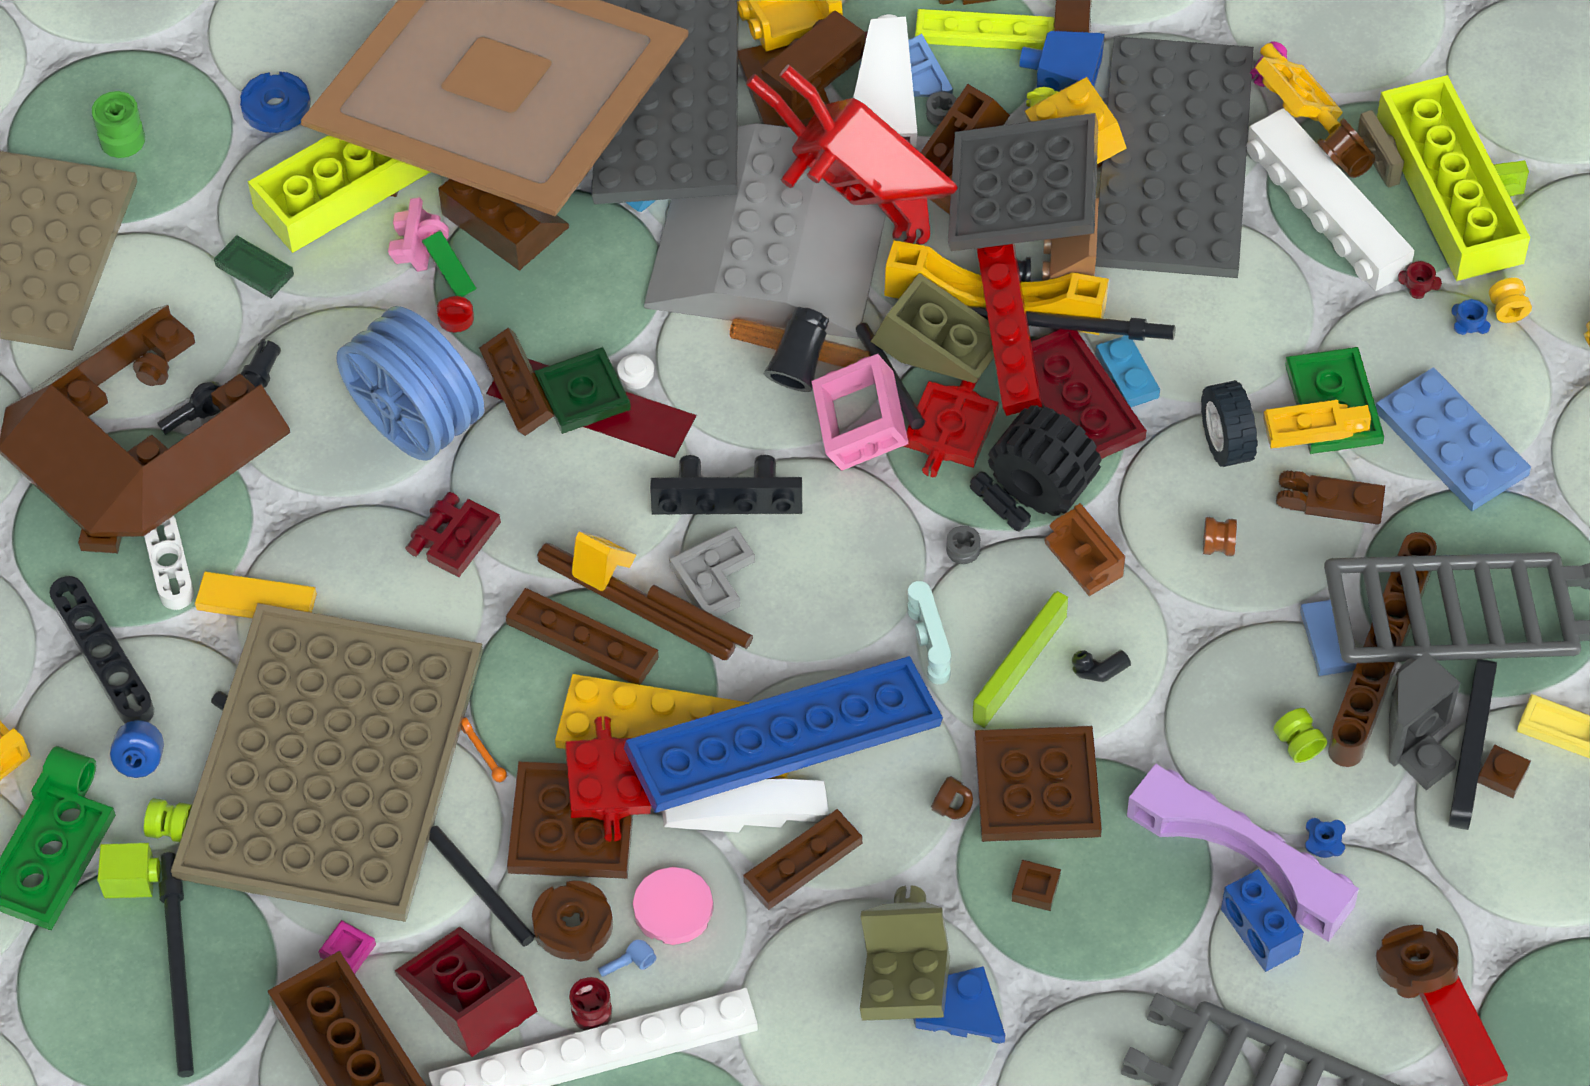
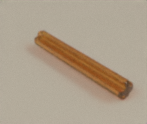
[730,318,870,367]

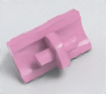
[388,197,449,272]

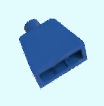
[1019,31,1105,92]

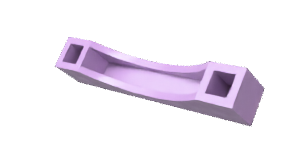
[1127,764,1359,942]

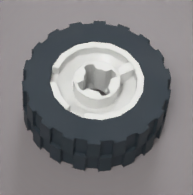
[1201,380,1258,467]

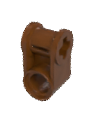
[1317,118,1375,178]

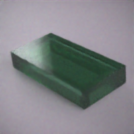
[214,235,294,299]

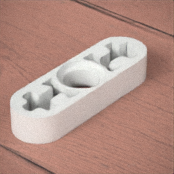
[144,516,194,610]

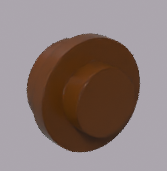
[133,353,169,386]

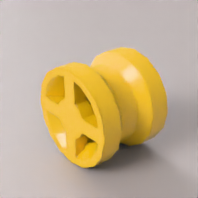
[1488,278,1532,323]

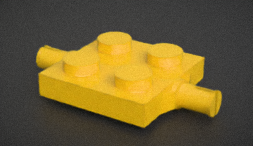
[1255,43,1343,134]

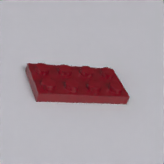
[1031,329,1147,459]

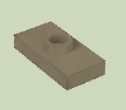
[1357,110,1404,188]

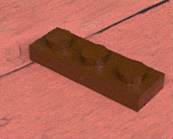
[479,328,555,436]
[743,809,863,910]

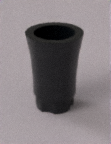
[763,307,829,392]

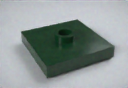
[534,347,631,434]

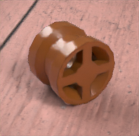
[1203,517,1237,556]

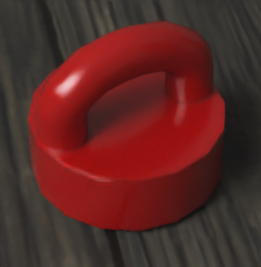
[437,296,474,333]

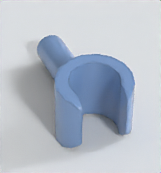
[598,939,657,977]

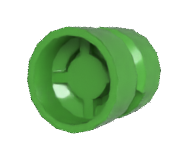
[92,91,145,158]

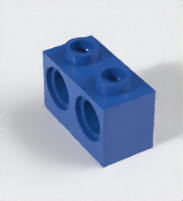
[1221,869,1304,972]

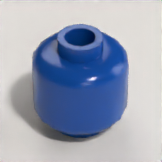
[110,720,164,778]

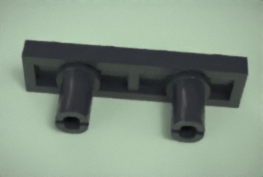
[650,455,803,515]

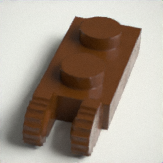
[1276,470,1385,525]

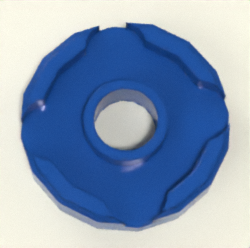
[240,72,311,133]

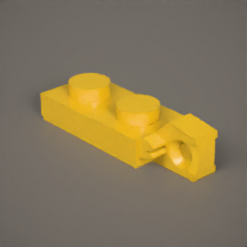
[1263,400,1371,449]

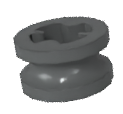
[926,91,957,127]
[946,526,981,564]

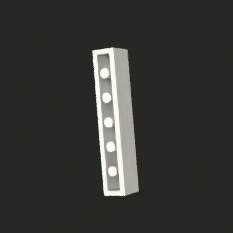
[1246,108,1415,292]

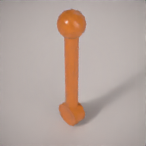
[461,717,507,783]

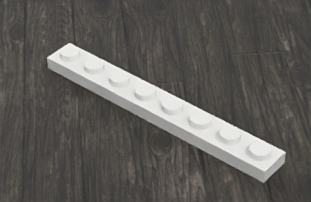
[428,988,758,1086]

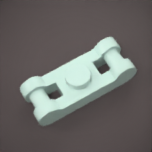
[908,581,951,685]

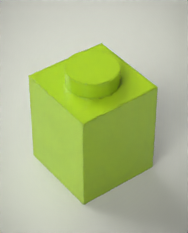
[98,843,160,898]

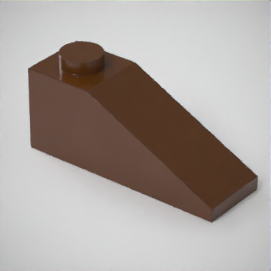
[920,84,1010,177]

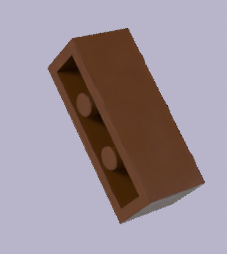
[761,10,865,112]

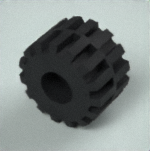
[988,405,1101,516]

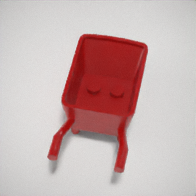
[746,65,958,245]

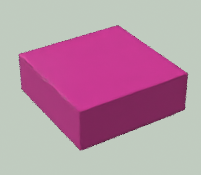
[318,920,376,974]

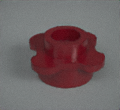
[1398,261,1442,299]

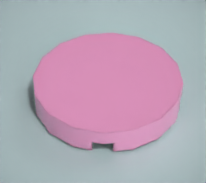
[633,867,714,945]

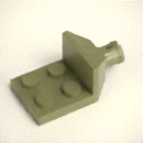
[860,885,950,1021]

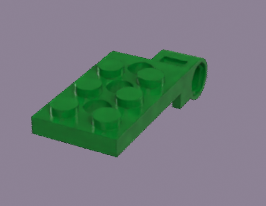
[0,746,116,930]

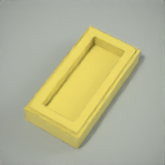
[1517,694,1590,759]

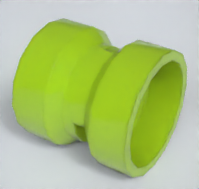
[1273,708,1327,763]
[144,798,192,842]

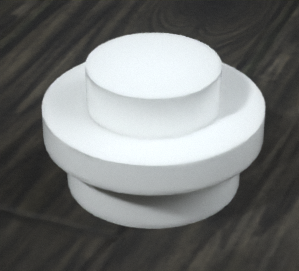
[617,354,654,389]

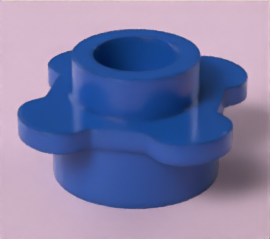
[1451,299,1491,335]
[1305,818,1346,858]

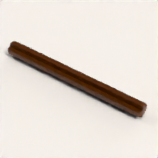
[537,543,736,660]

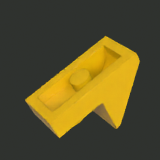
[572,531,636,591]

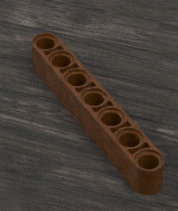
[1328,532,1437,767]

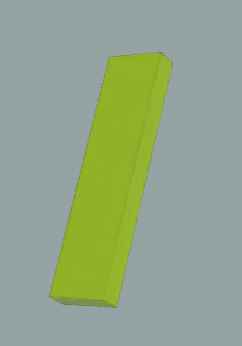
[973,591,1068,728]

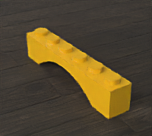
[884,240,1109,335]

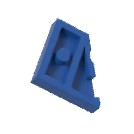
[913,966,1006,1044]

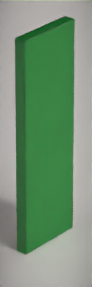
[422,230,477,297]

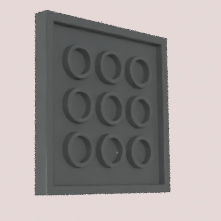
[948,113,1098,252]

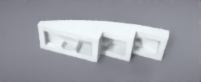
[662,779,829,833]

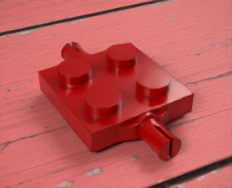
[903,377,999,478]
[565,716,651,842]

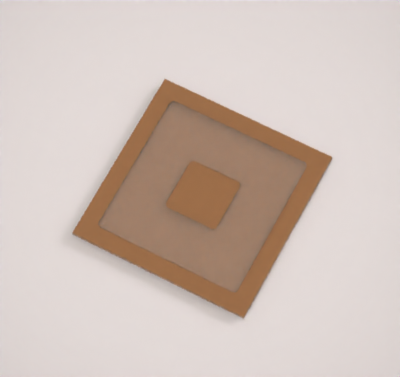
[301,0,688,217]

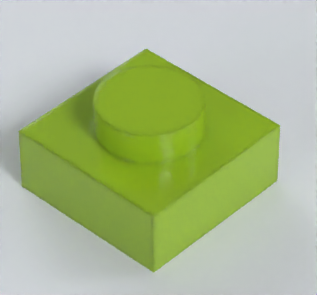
[1493,160,1529,197]

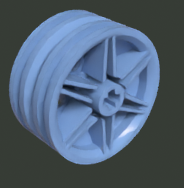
[336,306,484,461]

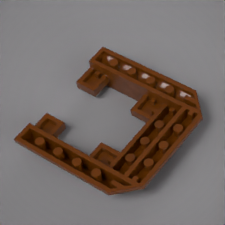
[0,305,290,537]

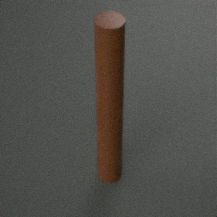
[647,585,753,649]

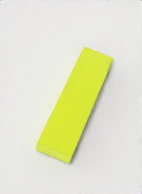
[915,9,1055,50]

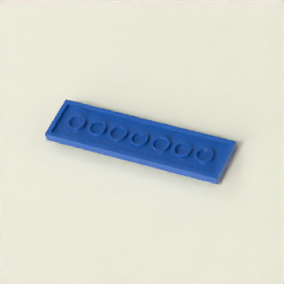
[624,656,943,813]

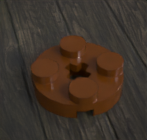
[532,880,613,962]
[1376,924,1459,998]

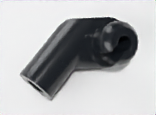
[1072,650,1131,682]

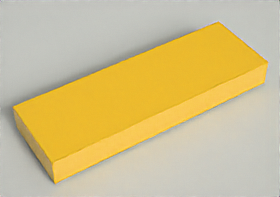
[195,571,317,618]

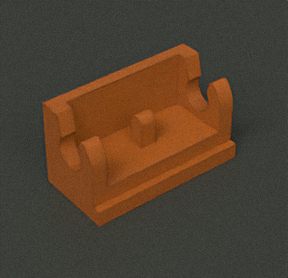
[1045,503,1125,596]

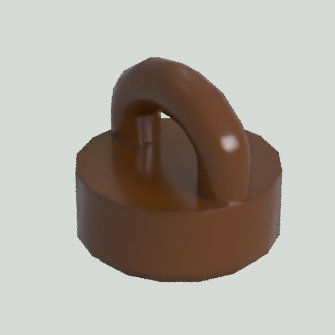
[931,776,973,820]

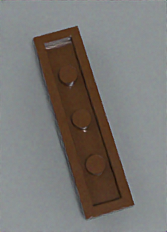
[506,588,659,685]

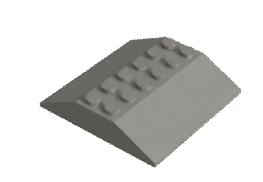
[644,123,886,339]

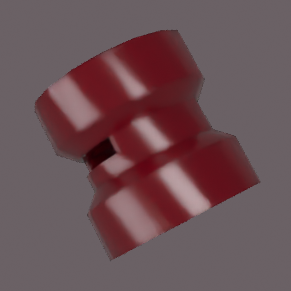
[569,977,612,1031]

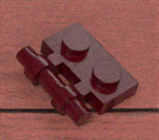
[405,492,501,577]

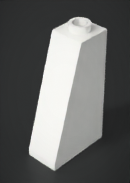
[853,14,917,147]

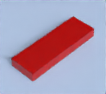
[1419,976,1508,1086]

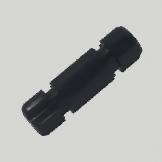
[970,471,1031,532]

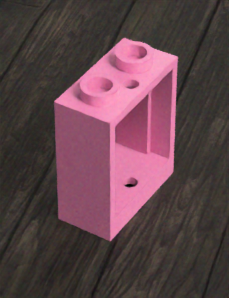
[811,354,909,471]

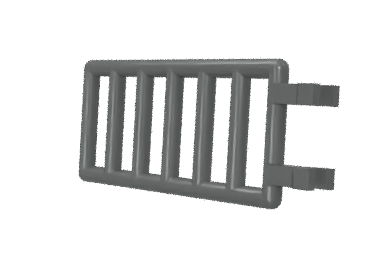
[1324,552,1590,663]
[1121,993,1400,1086]

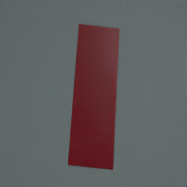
[486,359,697,458]

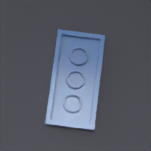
[1376,367,1531,512]

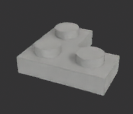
[669,527,755,617]

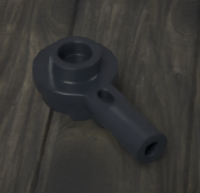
[157,382,222,435]

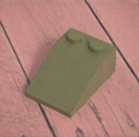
[871,273,994,383]

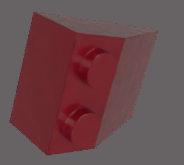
[395,927,538,1057]

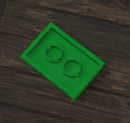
[1285,347,1384,454]

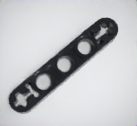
[49,576,154,724]
[1448,659,1497,830]

